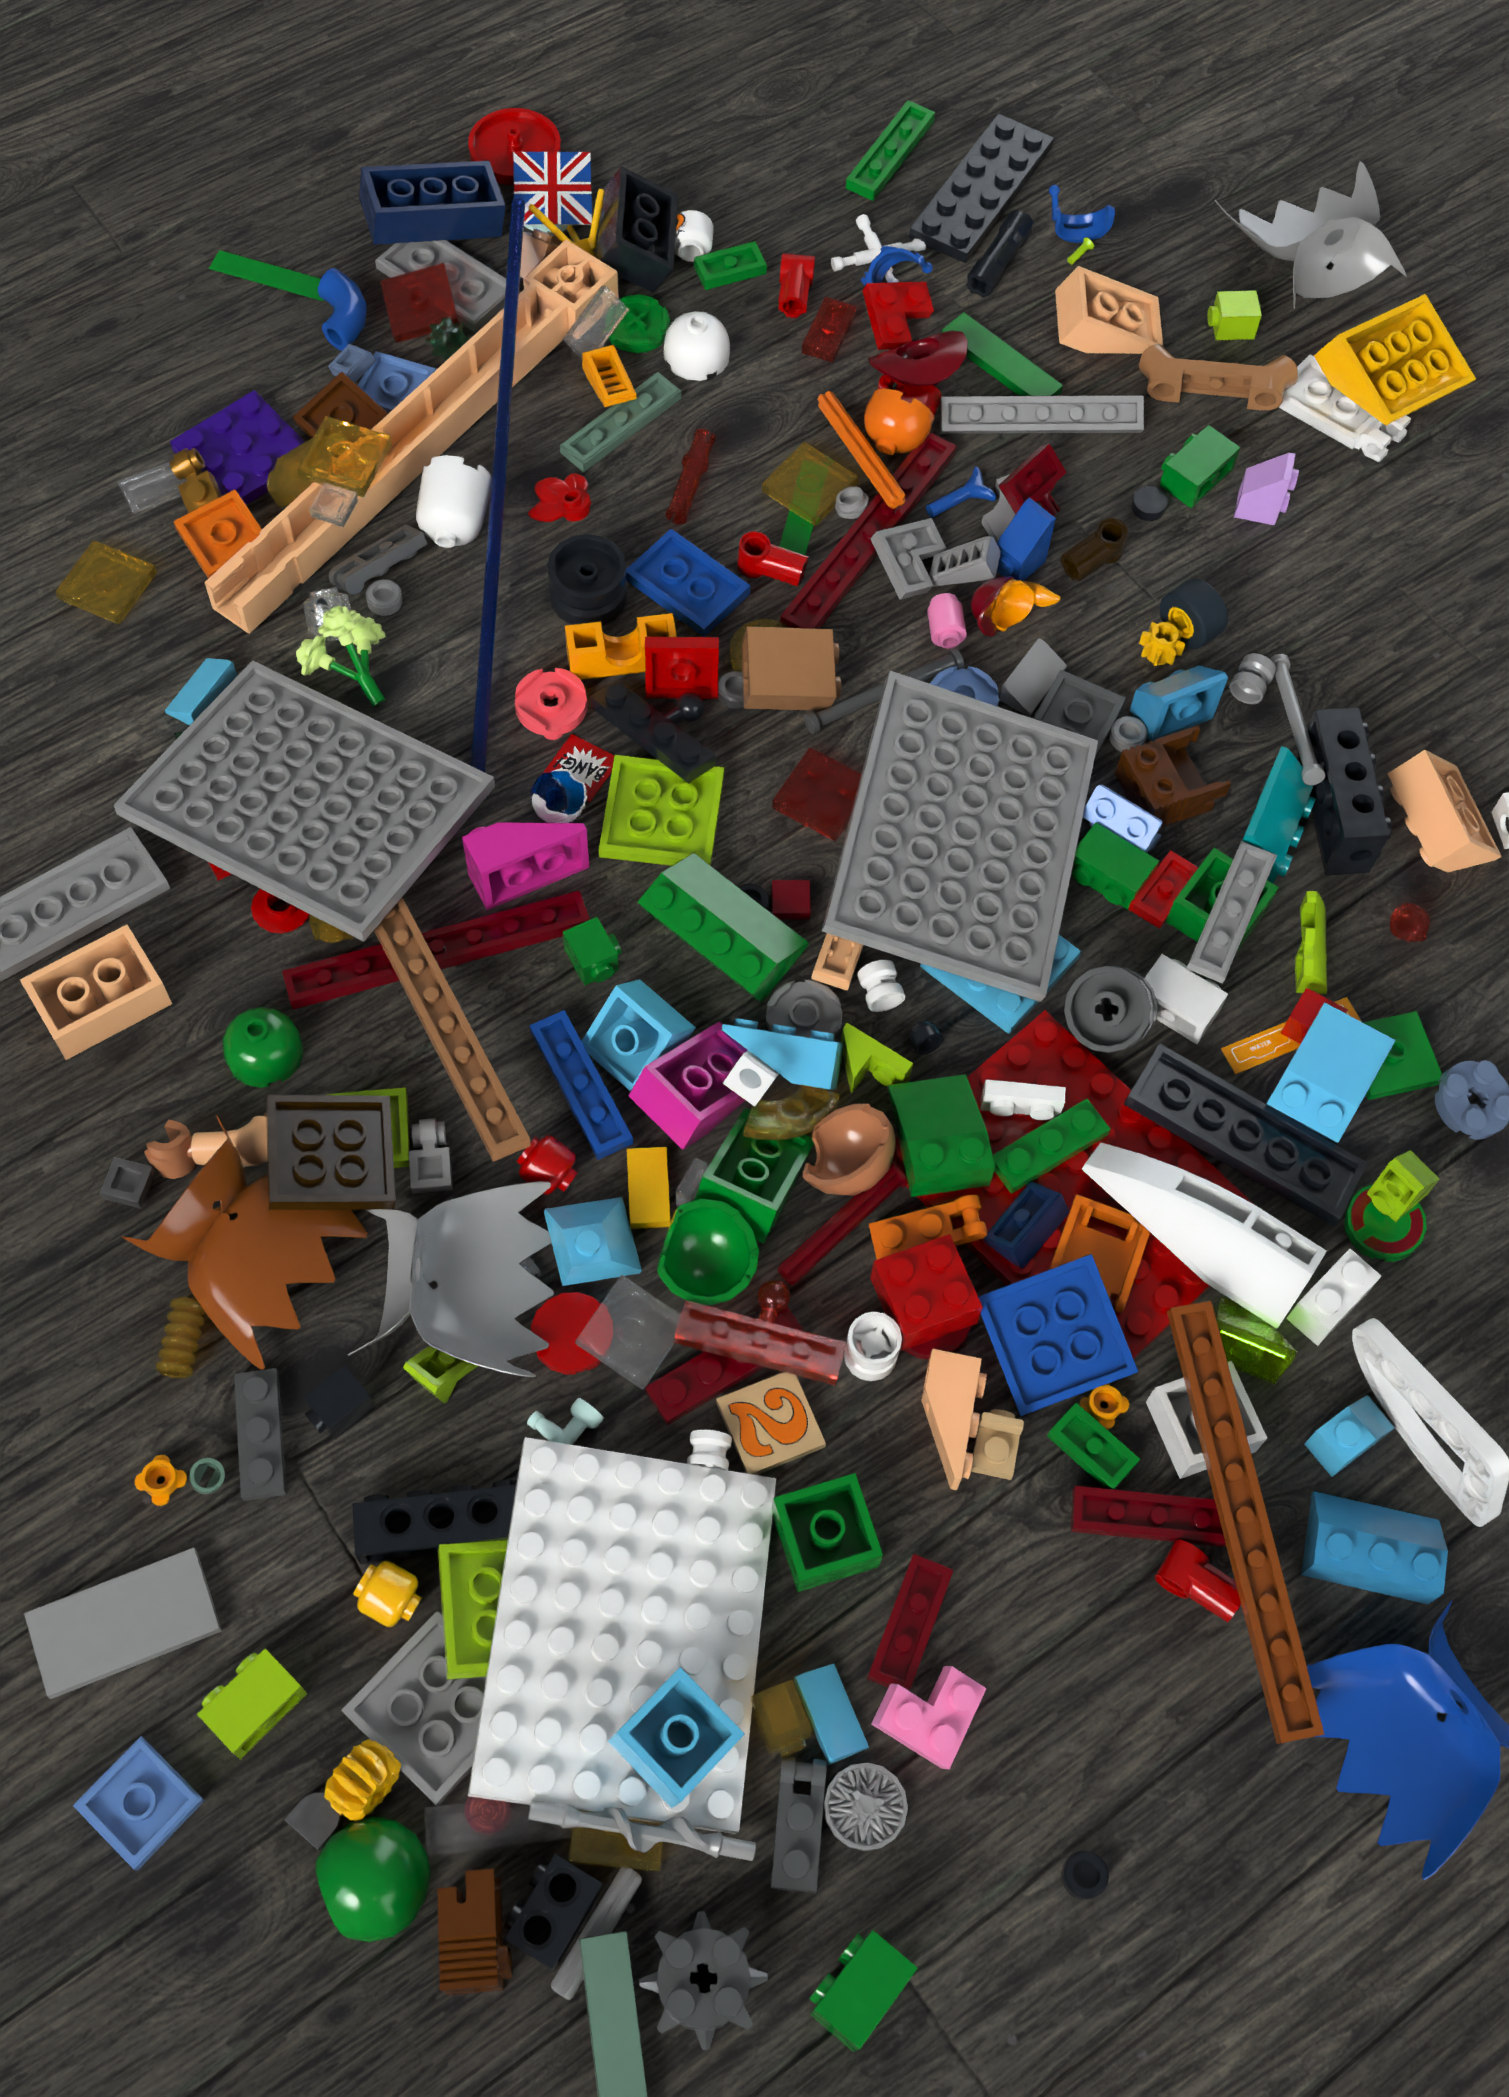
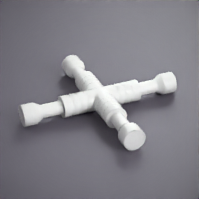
[831,215,926,283]

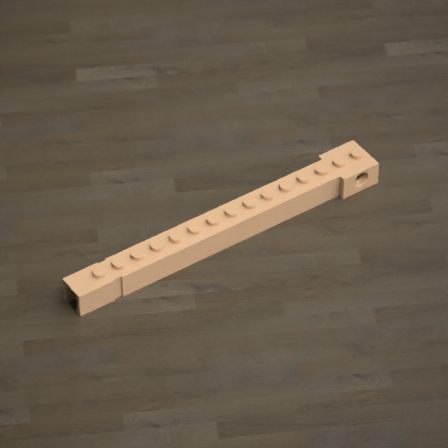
[204,240,619,634]

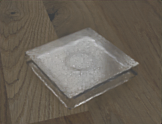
[574,1274,689,1390]

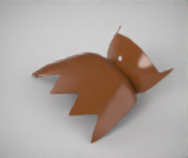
[121,1115,368,1370]

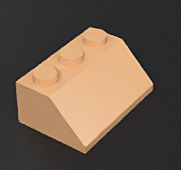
[1387,750,1502,872]

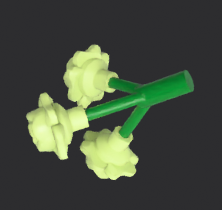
[296,606,386,707]

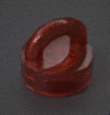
[1389,903,1430,942]

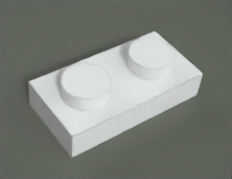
[980,1080,1066,1120]

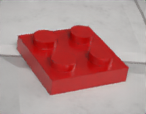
[645,637,719,699]

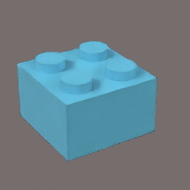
[608,1667,745,1808]

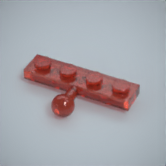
[674,1280,847,1385]

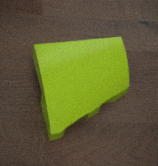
[1294,891,1327,994]

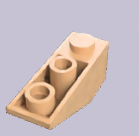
[921,1349,987,1490]

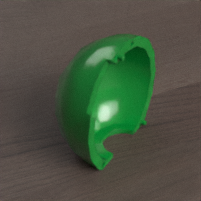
[657,1199,759,1305]
[315,1817,431,1942]

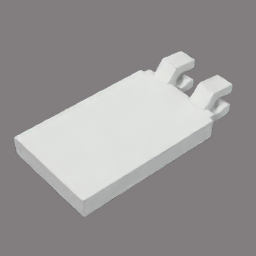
[1279,355,1411,462]

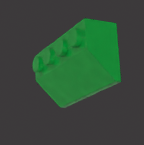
[637,853,809,1003]

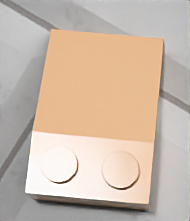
[1055,266,1163,354]

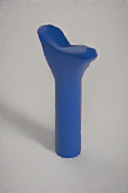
[926,466,997,518]

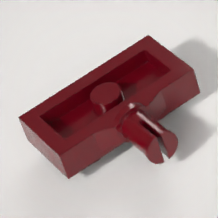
[998,443,1067,516]

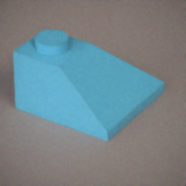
[544,1197,642,1286]

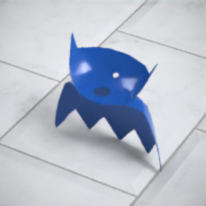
[1307,1601,1509,1880]

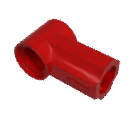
[778,253,815,318]
[737,531,809,587]
[1154,1540,1241,1623]

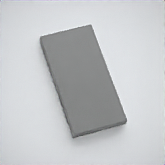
[375,240,518,333]
[24,1547,222,1699]

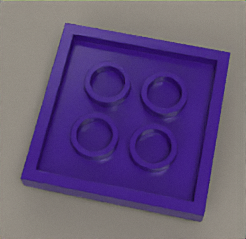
[170,390,317,505]

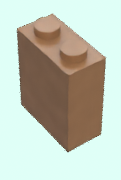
[741,626,841,711]

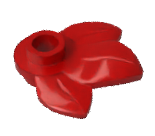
[528,473,591,522]

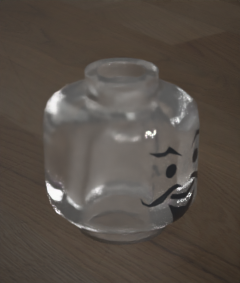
[303,587,351,642]

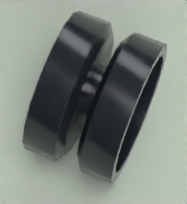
[547,534,627,626]

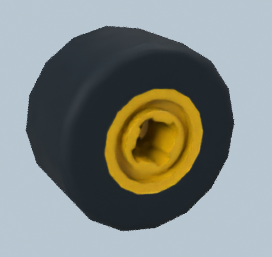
[1159,579,1228,650]

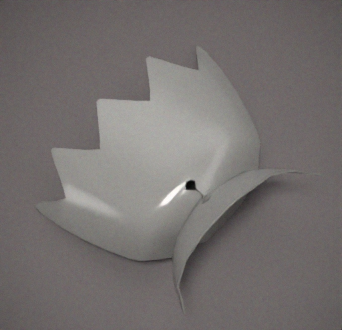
[1215,161,1407,308]
[348,1181,554,1377]

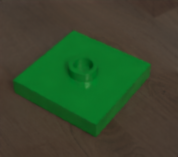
[1363,1011,1442,1100]

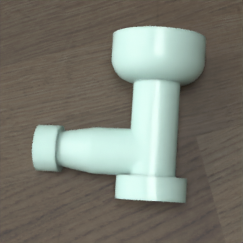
[527,1398,604,1445]

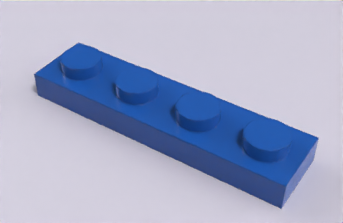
[529,1010,633,1160]

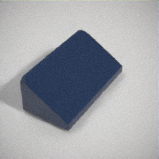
[983,1181,1069,1269]

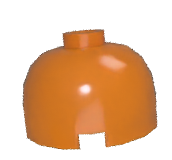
[864,389,934,455]

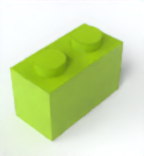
[197,1649,307,1760]

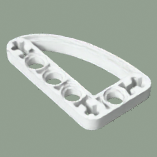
[1352,1318,1509,1527]

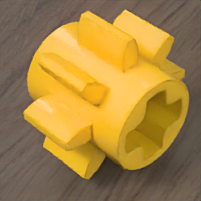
[1139,621,1185,666]

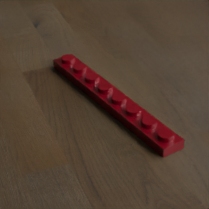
[780,432,957,629]
[282,890,590,1010]

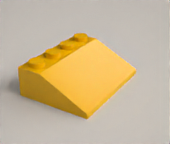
[1314,294,1476,426]

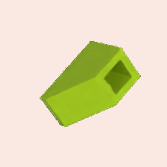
[1367,1150,1440,1222]

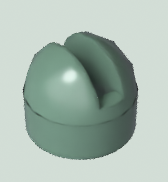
[189,1458,225,1494]

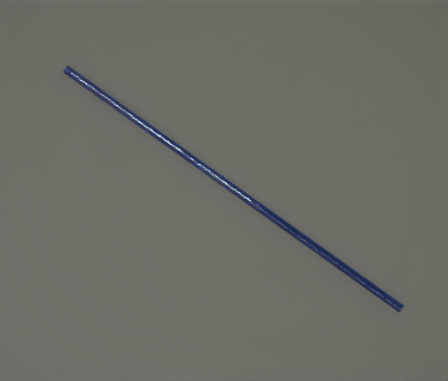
[471,198,525,773]

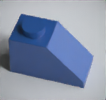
[997,498,1056,581]

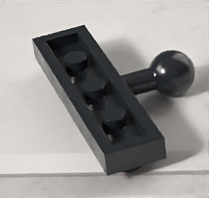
[590,680,716,784]

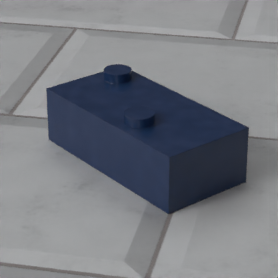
[359,161,505,245]

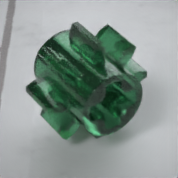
[425,317,470,361]

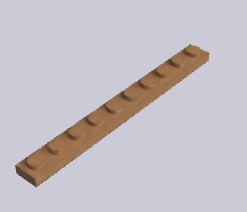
[374,897,531,1162]

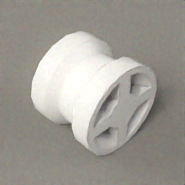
[687,1430,732,1470]

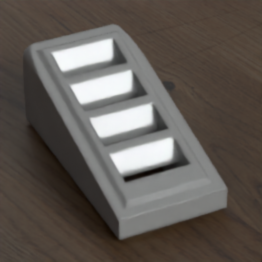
[929,536,1001,587]

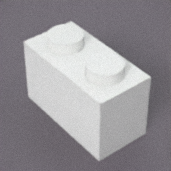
[1145,954,1228,1044]
[1286,1249,1381,1346]

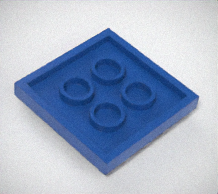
[978,1254,1138,1416]

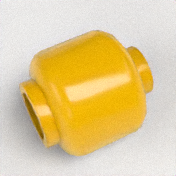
[353,1561,422,1627]

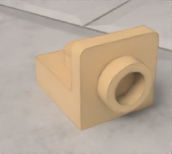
[971,1410,1024,1480]

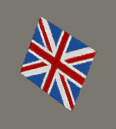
[514,152,592,225]

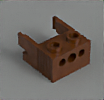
[1115,725,1231,828]
[437,1868,512,1995]

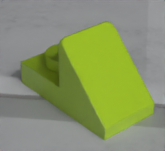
[841,1023,913,1093]
[403,1346,478,1404]

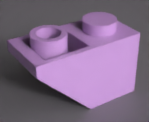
[1234,453,1299,525]

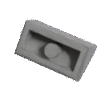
[999,638,1067,717]

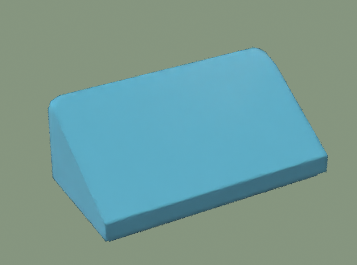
[165,658,237,725]
[794,1664,869,1765]

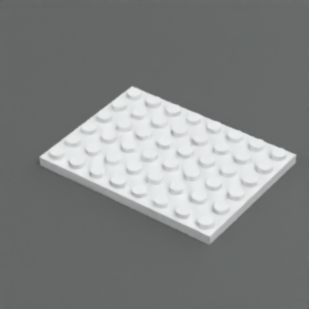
[468,1437,776,1834]

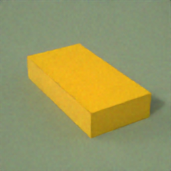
[627,1147,670,1229]

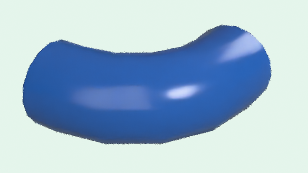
[318,268,367,351]

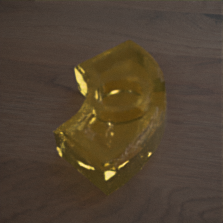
[743,1085,840,1140]

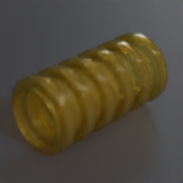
[155,1297,206,1378]

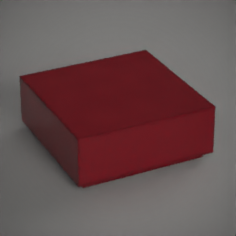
[772,880,810,919]

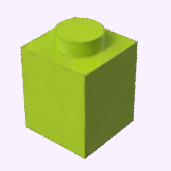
[1208,291,1262,340]

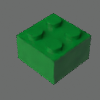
[1166,848,1279,953]
[772,1473,883,1592]
[809,1930,918,2052]

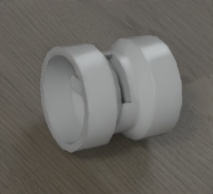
[1229,653,1277,704]

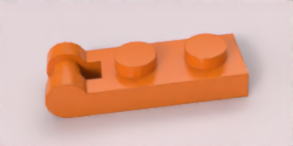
[869,1195,988,1260]

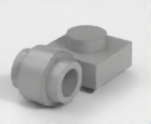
[409,1118,453,1194]

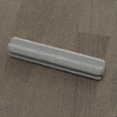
[551,1866,642,2000]

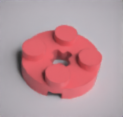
[515,668,588,740]

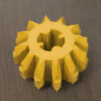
[324,1739,401,1822]

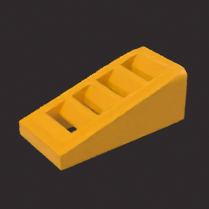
[582,345,637,407]

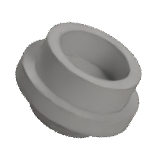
[835,487,870,519]

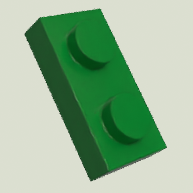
[694,241,767,290]
[1047,1403,1140,1490]

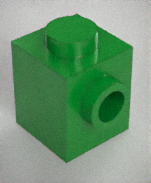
[563,917,622,986]

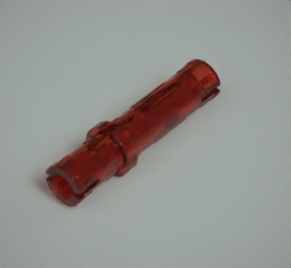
[665,429,716,525]

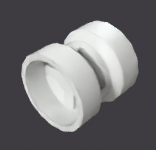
[857,959,905,1012]

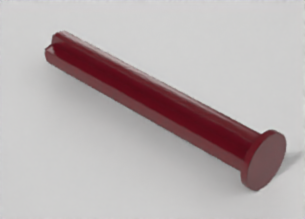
[777,1163,908,1285]

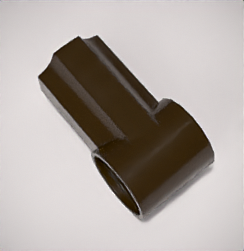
[1060,517,1128,581]

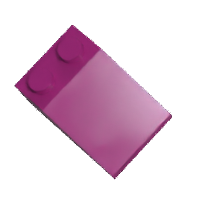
[462,823,590,911]
[628,1022,747,1150]

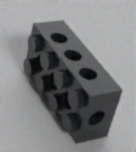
[1298,708,1392,876]

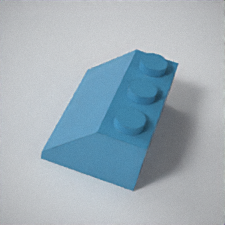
[1301,1491,1448,1605]

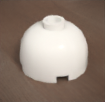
[664,311,730,381]

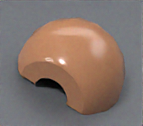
[803,1104,895,1196]

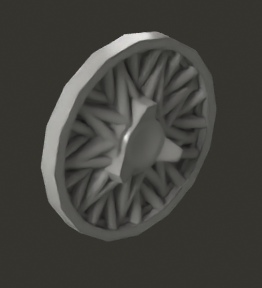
[824,1762,908,1851]

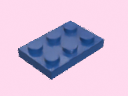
[626,529,751,637]

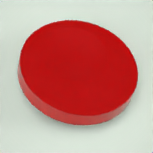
[468,108,561,185]

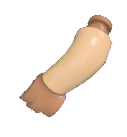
[144,1113,267,1179]

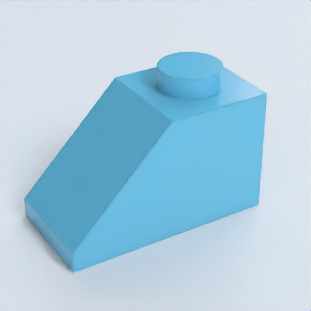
[1304,1395,1396,1477]

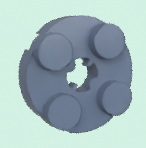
[1435,1060,1509,1140]

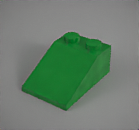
[888,1074,995,1197]
[694,1107,814,1244]

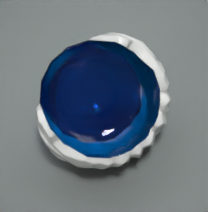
[531,769,588,823]

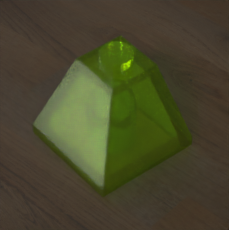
[1213,1296,1297,1384]

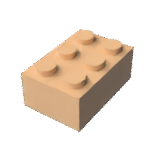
[20,924,172,1060]

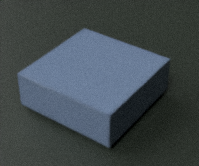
[328,344,376,383]

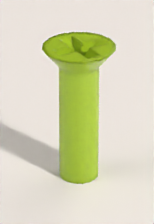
[1067,237,1094,265]

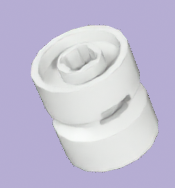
[844,1312,902,1381]

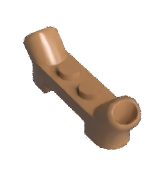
[1139,344,1298,411]

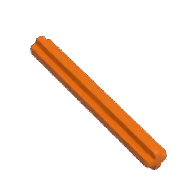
[817,391,905,509]

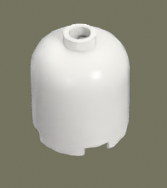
[416,455,493,548]

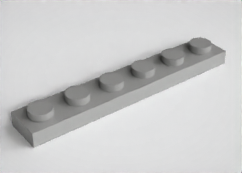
[940,396,1144,434]

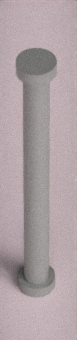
[1270,654,1325,785]

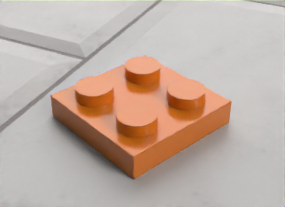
[173,490,262,579]

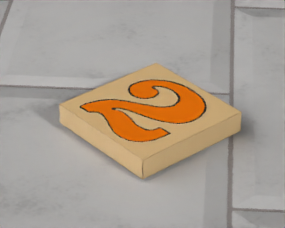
[716,1369,826,1475]

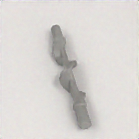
[528,1801,756,1861]

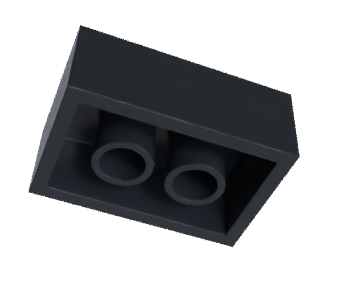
[597,166,678,292]

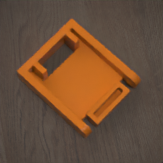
[1049,1194,1150,1313]

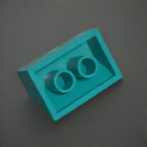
[1242,746,1316,884]

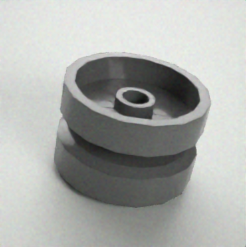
[1064,966,1158,1053]

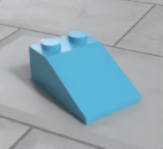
[1266,1002,1395,1143]

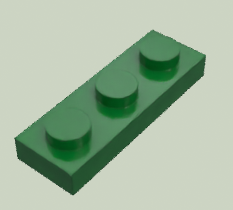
[993,1099,1111,1194]

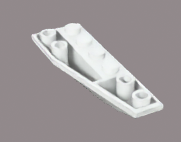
[1082,1142,1327,1329]

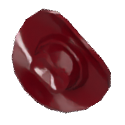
[867,330,968,386]

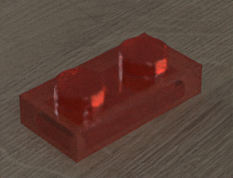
[802,297,856,363]

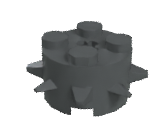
[639,1911,768,2050]

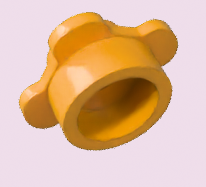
[1079,1383,1129,1430]
[135,1455,187,1506]

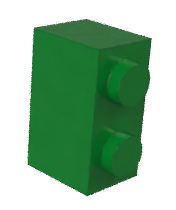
[1159,425,1241,508]
[1071,822,1159,910]

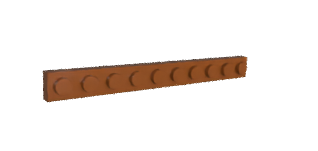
[1167,1301,1324,1744]

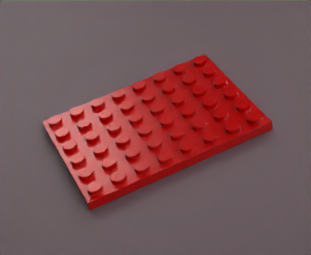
[892,1010,1255,1359]

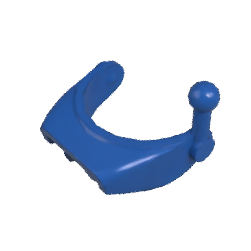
[1049,184,1115,243]
[861,246,933,286]

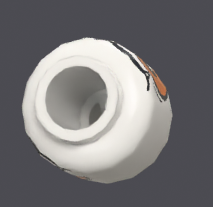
[674,210,714,262]

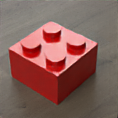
[870,1234,983,1351]

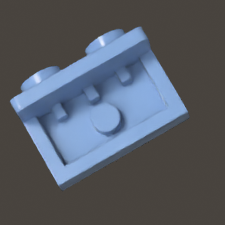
[1083,784,1162,853]

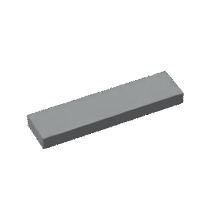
[1186,841,1277,984]

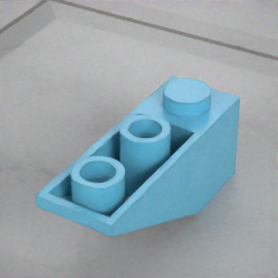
[722,1018,844,1090]

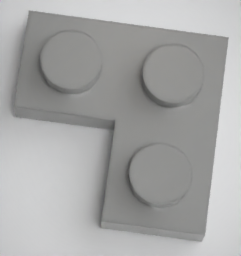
[870,518,946,600]

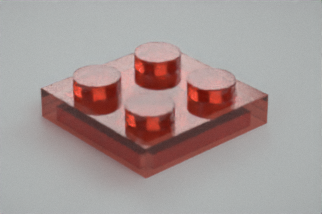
[772,747,861,842]

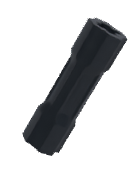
[966,210,1034,298]

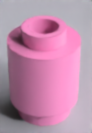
[927,593,967,649]

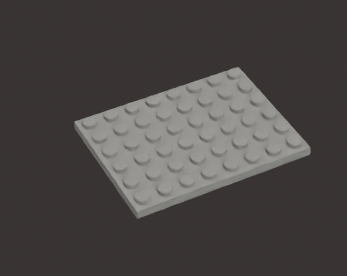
[114,660,495,942]
[822,671,1098,1002]

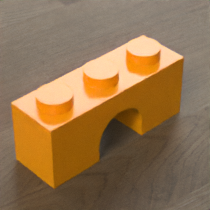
[565,613,677,680]

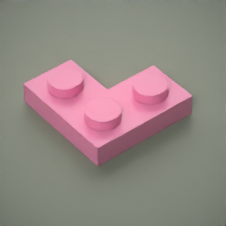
[871,1666,987,1769]

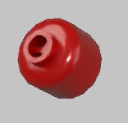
[516,1135,578,1195]

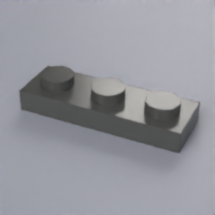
[234,1368,287,1501]

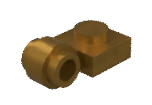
[169,448,222,513]

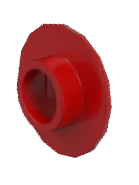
[251,889,310,934]

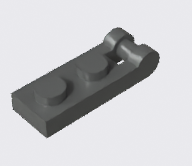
[329,524,428,595]
[771,1756,827,1893]

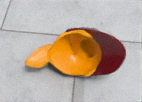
[971,576,1061,637]

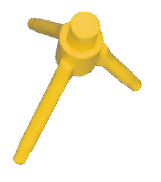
[528,189,604,258]

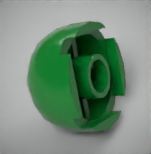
[222,1007,304,1088]

